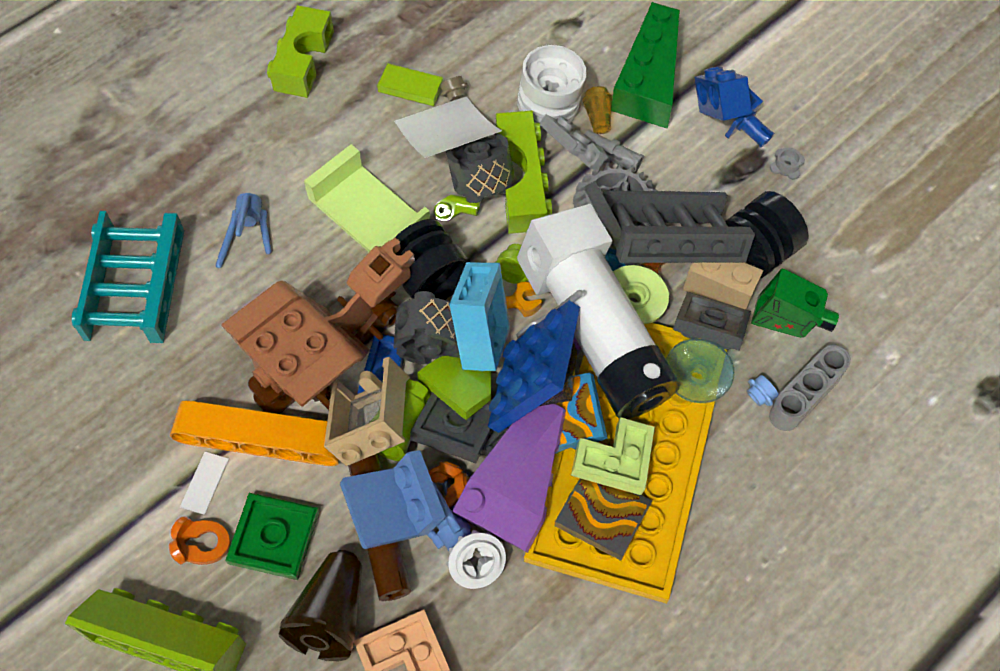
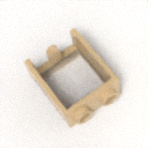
[324,357,410,466]

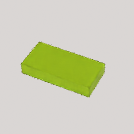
[377,63,443,106]

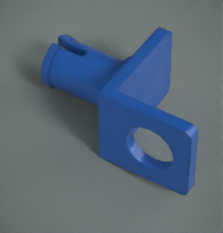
[725,88,775,148]

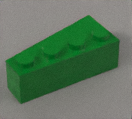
[611,2,680,128]

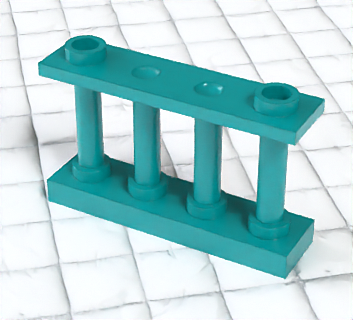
[72,211,185,343]

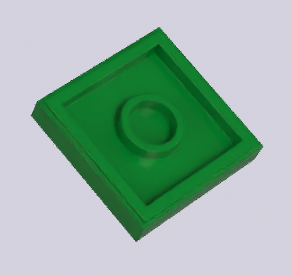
[225,492,319,580]

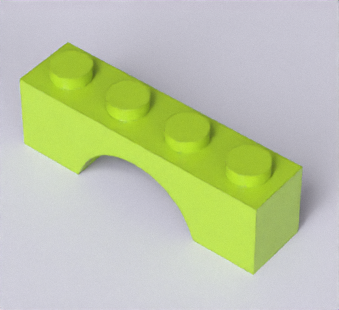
[496,110,552,234]

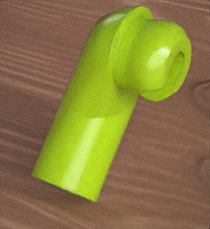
[434,195,480,221]

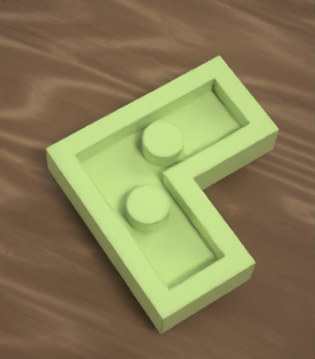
[571,417,655,495]

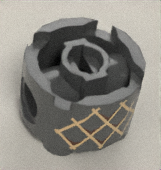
[446,133,515,203]
[393,291,460,365]

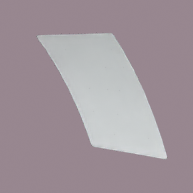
[394,97,502,158]

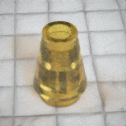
[582,86,612,134]

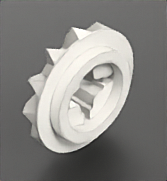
[446,530,506,589]

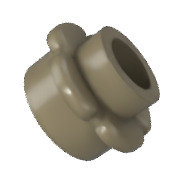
[440,76,468,101]

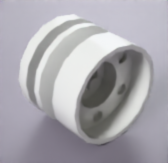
[517,45,586,127]

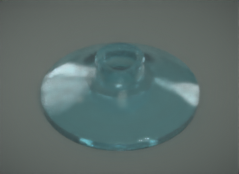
[666,339,734,403]

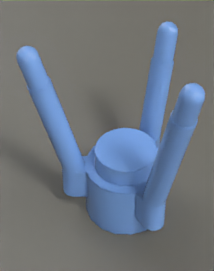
[216,193,272,268]
[427,480,472,551]

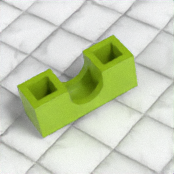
[267,5,334,98]

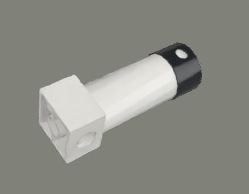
[517,204,681,419]

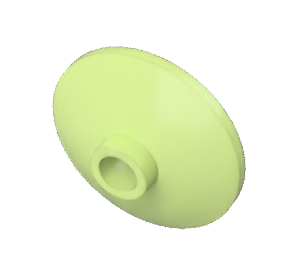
[613,265,669,325]

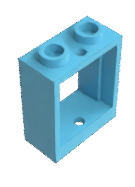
[449,262,510,371]

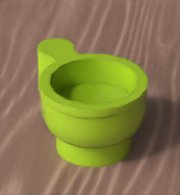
[495,244,528,284]

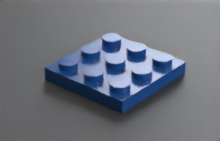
[487,300,580,433]

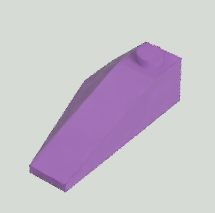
[452,401,566,553]

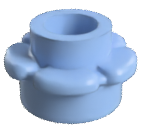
[747,375,779,406]

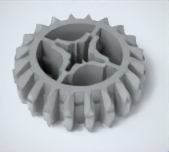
[573,163,657,245]

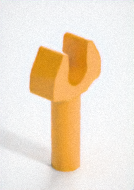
[505,282,542,317]

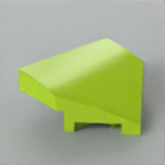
[417,356,491,420]

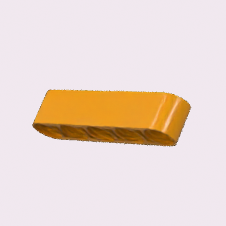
[170,401,339,466]

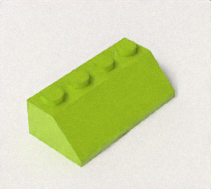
[65,588,246,671]

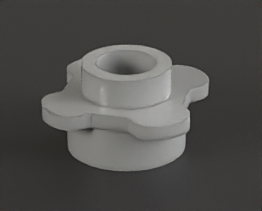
[770,148,805,180]

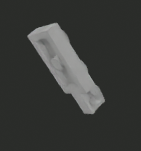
[540,114,608,172]

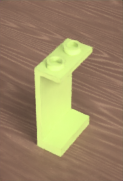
[304,144,430,252]

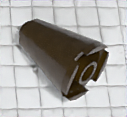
[278,550,362,662]

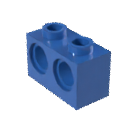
[694,67,752,121]

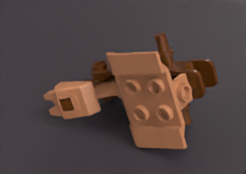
[221,238,414,414]

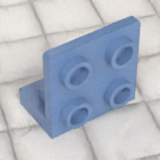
[340,450,446,549]

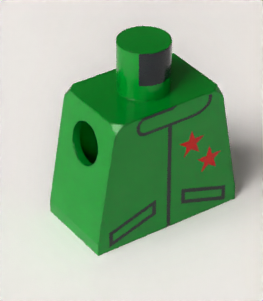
[751,268,839,338]

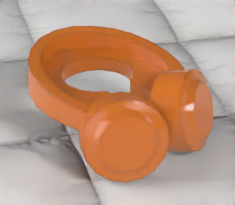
[428,461,470,508]
[169,516,231,565]

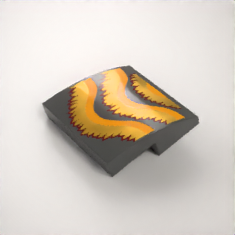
[555,478,652,561]

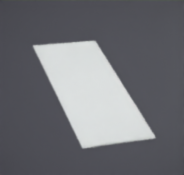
[180,452,229,515]

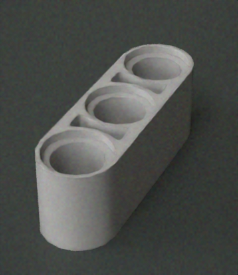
[769,345,851,431]

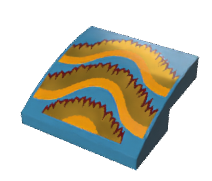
[547,373,608,454]

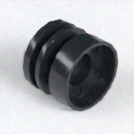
[725,191,809,278]
[395,219,470,300]

